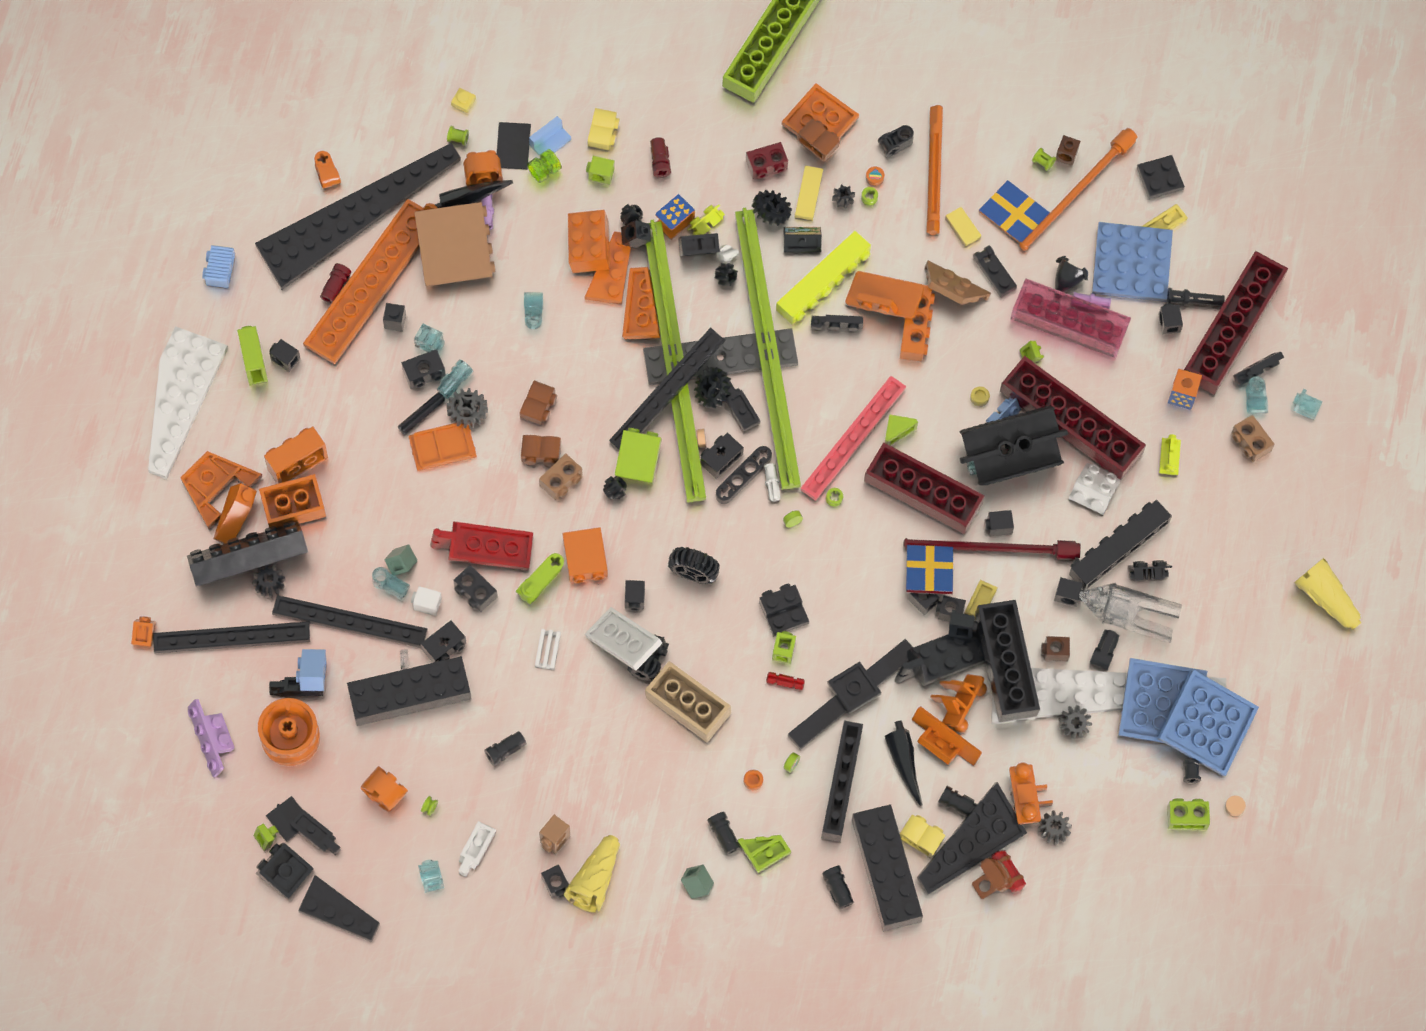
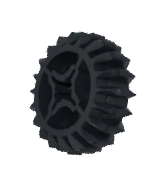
[668,547,720,584]

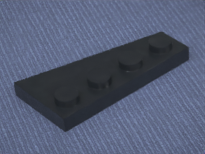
[298,875,380,942]

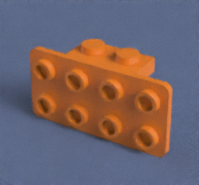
[845,271,925,319]

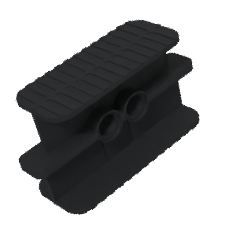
[959,406,1068,486]

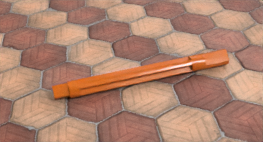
[927,105,943,235]

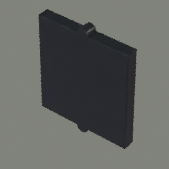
[266,796,302,842]

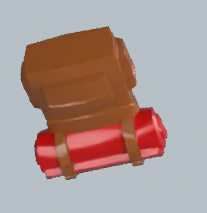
[972,851,1026,899]

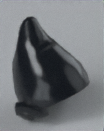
[1055,256,1088,297]

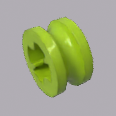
[861,187,878,206]
[825,488,843,506]
[421,796,438,816]

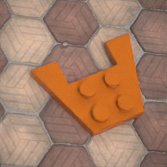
[180,451,263,529]

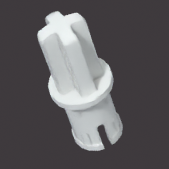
[764,463,781,502]

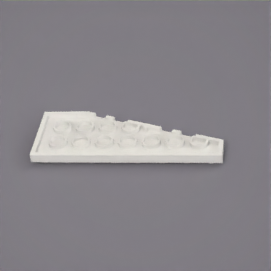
[148,326,228,479]

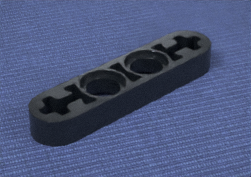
[716,446,772,504]

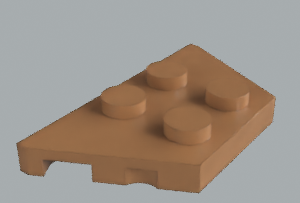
[925,260,991,305]

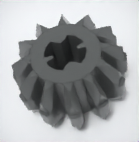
[1059,705,1092,739]
[1038,810,1072,844]

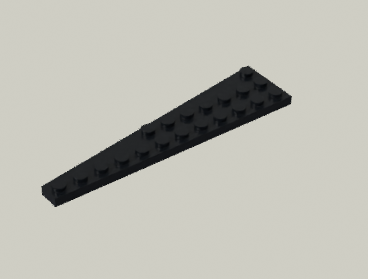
[255,143,461,290]

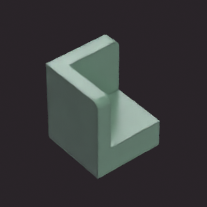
[384,544,417,576]
[681,864,714,898]

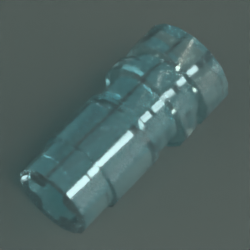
[437,359,474,399]

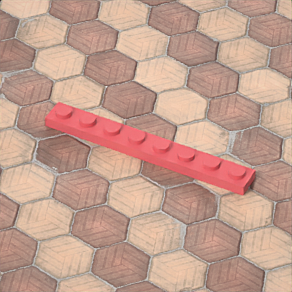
[801,376,906,501]

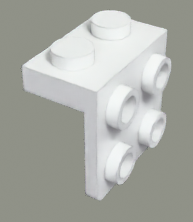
[1069,463,1121,515]

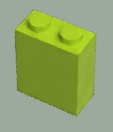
[237,326,268,386]
[615,428,662,483]

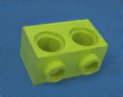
[1167,798,1210,830]

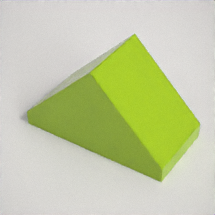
[885,414,918,446]

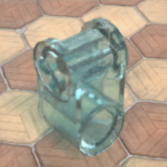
[524,292,543,329]
[1246,376,1268,414]

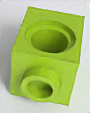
[586,156,615,185]

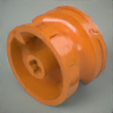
[258,698,320,766]

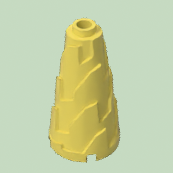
[1294,558,1361,630]
[564,835,620,913]

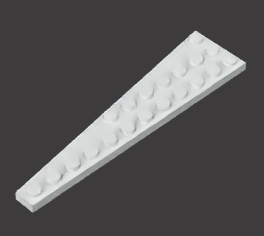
[991,668,1226,724]

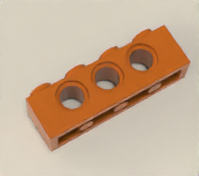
[900,285,935,362]

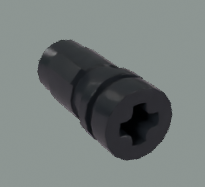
[484,731,527,766]
[938,785,977,816]
[707,811,740,855]
[822,865,854,909]

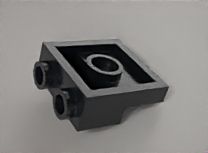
[759,583,809,637]
[256,843,314,899]

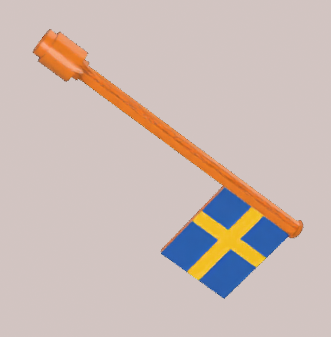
[979,128,1137,251]

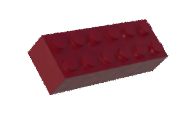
[864,442,985,535]

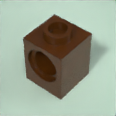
[1056,135,1081,166]
[1041,636,1070,662]

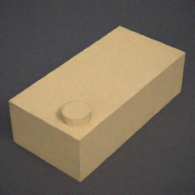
[645,661,731,743]

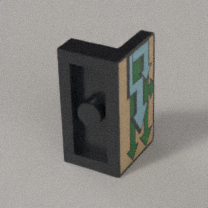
[784,227,822,252]

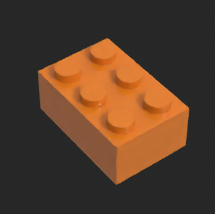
[568,210,610,273]
[264,426,328,484]
[259,474,326,528]

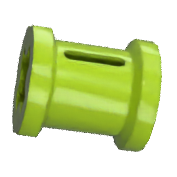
[447,126,469,146]
[1032,148,1056,171]

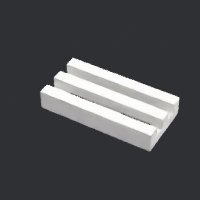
[535,629,561,670]

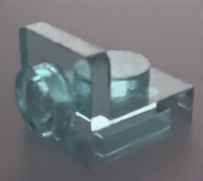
[1293,389,1323,420]

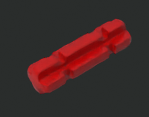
[766,672,805,690]

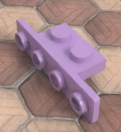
[188,699,234,777]

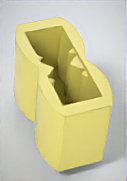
[588,108,620,150]
[900,815,945,858]

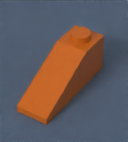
[213,483,257,544]

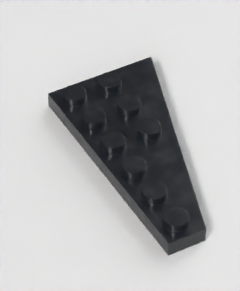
[917,782,1027,894]

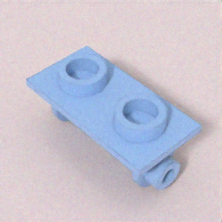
[986,398,1021,423]

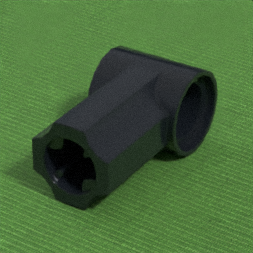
[1090,629,1120,671]

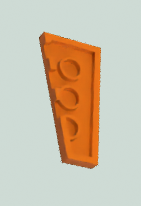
[585,232,631,305]
[622,267,660,339]

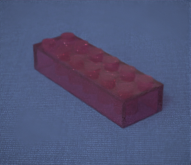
[1010,278,1131,358]

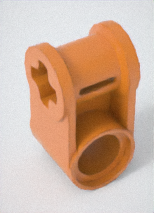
[314,151,341,189]

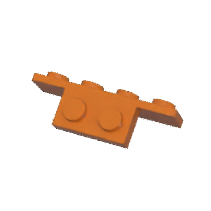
[912,706,982,766]

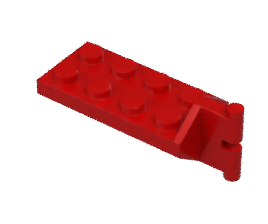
[430,521,533,571]

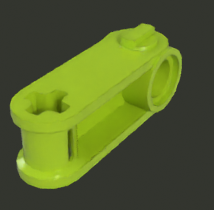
[516,553,564,605]

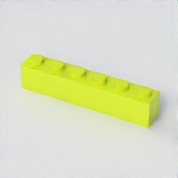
[776,231,871,324]

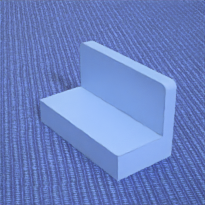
[529,116,571,160]

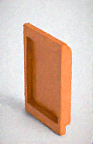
[409,423,477,471]

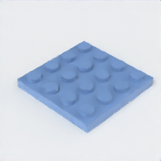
[1092,222,1173,302]
[1118,658,1208,743]
[1157,669,1259,776]

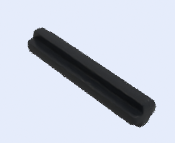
[398,392,445,434]

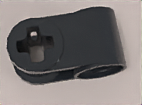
[878,125,914,157]

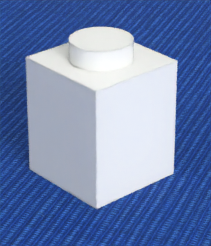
[411,586,442,616]

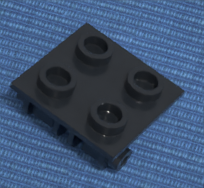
[1128,560,1172,581]

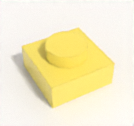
[451,88,476,113]

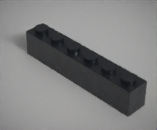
[1069,499,1172,590]
[821,720,863,842]

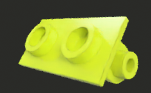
[687,204,725,235]
[1159,434,1181,475]

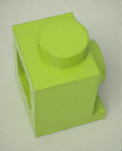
[772,631,796,664]

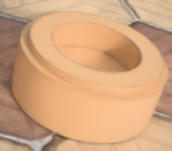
[697,429,707,448]
[1225,796,1246,816]

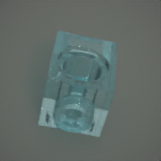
[414,324,445,352]
[418,860,444,893]

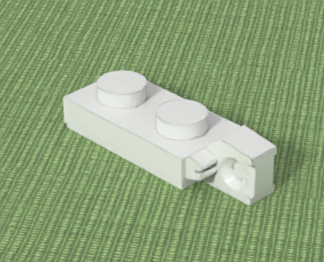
[458,821,496,877]

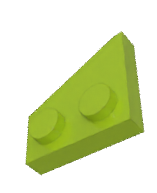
[737,835,791,873]

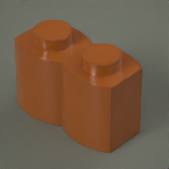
[797,119,840,162]
[519,380,557,426]
[521,435,561,467]

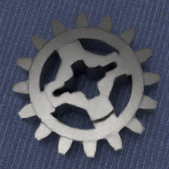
[447,388,488,428]

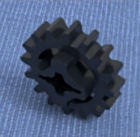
[751,189,792,226]
[694,367,732,409]

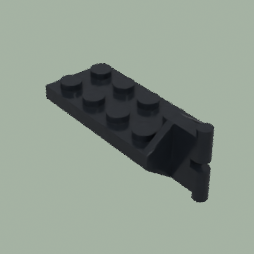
[895,626,985,686]

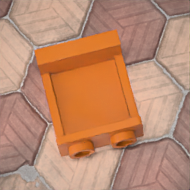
[562,527,608,583]

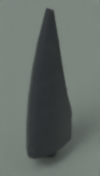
[435,180,513,208]
[885,720,923,806]

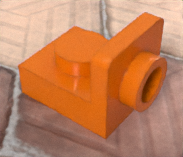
[131,616,156,647]

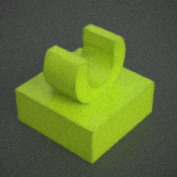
[1019,341,1044,363]
[253,823,279,851]

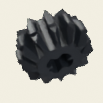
[252,565,285,598]
[627,656,661,682]

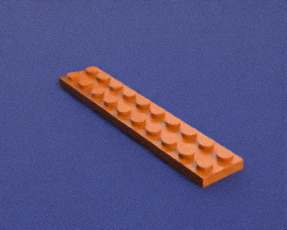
[303,199,423,364]

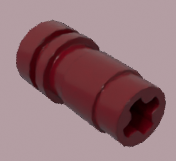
[650,137,671,178]
[320,263,352,304]

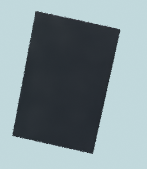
[496,122,531,169]

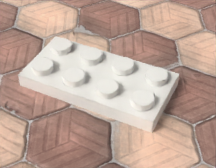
[585,607,662,671]

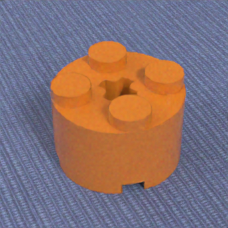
[463,150,503,186]
[360,766,408,812]

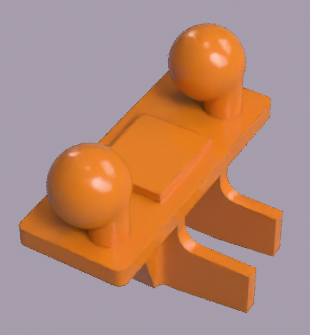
[930,674,987,733]
[1009,762,1053,824]

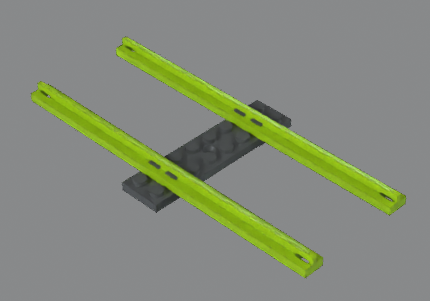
[643,207,801,503]

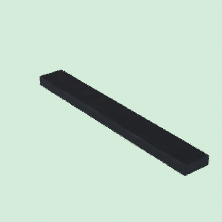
[609,327,726,450]
[272,595,428,648]
[153,621,310,653]
[788,639,913,750]

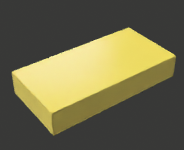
[945,207,981,247]
[964,580,998,620]

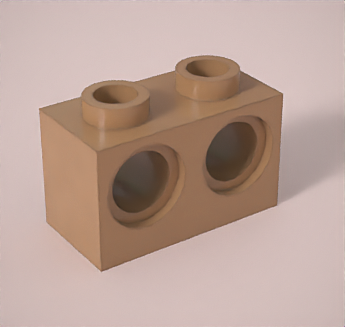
[1231,414,1275,462]
[539,453,583,500]
[539,814,570,855]

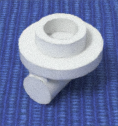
[718,245,739,264]

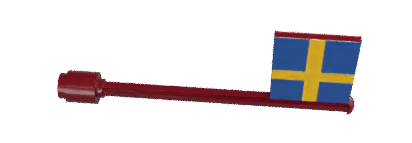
[903,538,1081,594]

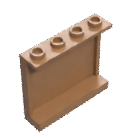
[414,202,496,286]

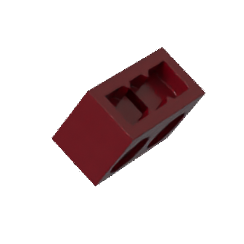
[746,142,788,179]

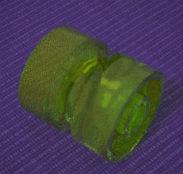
[527,149,562,183]

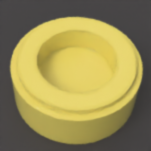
[970,386,990,406]

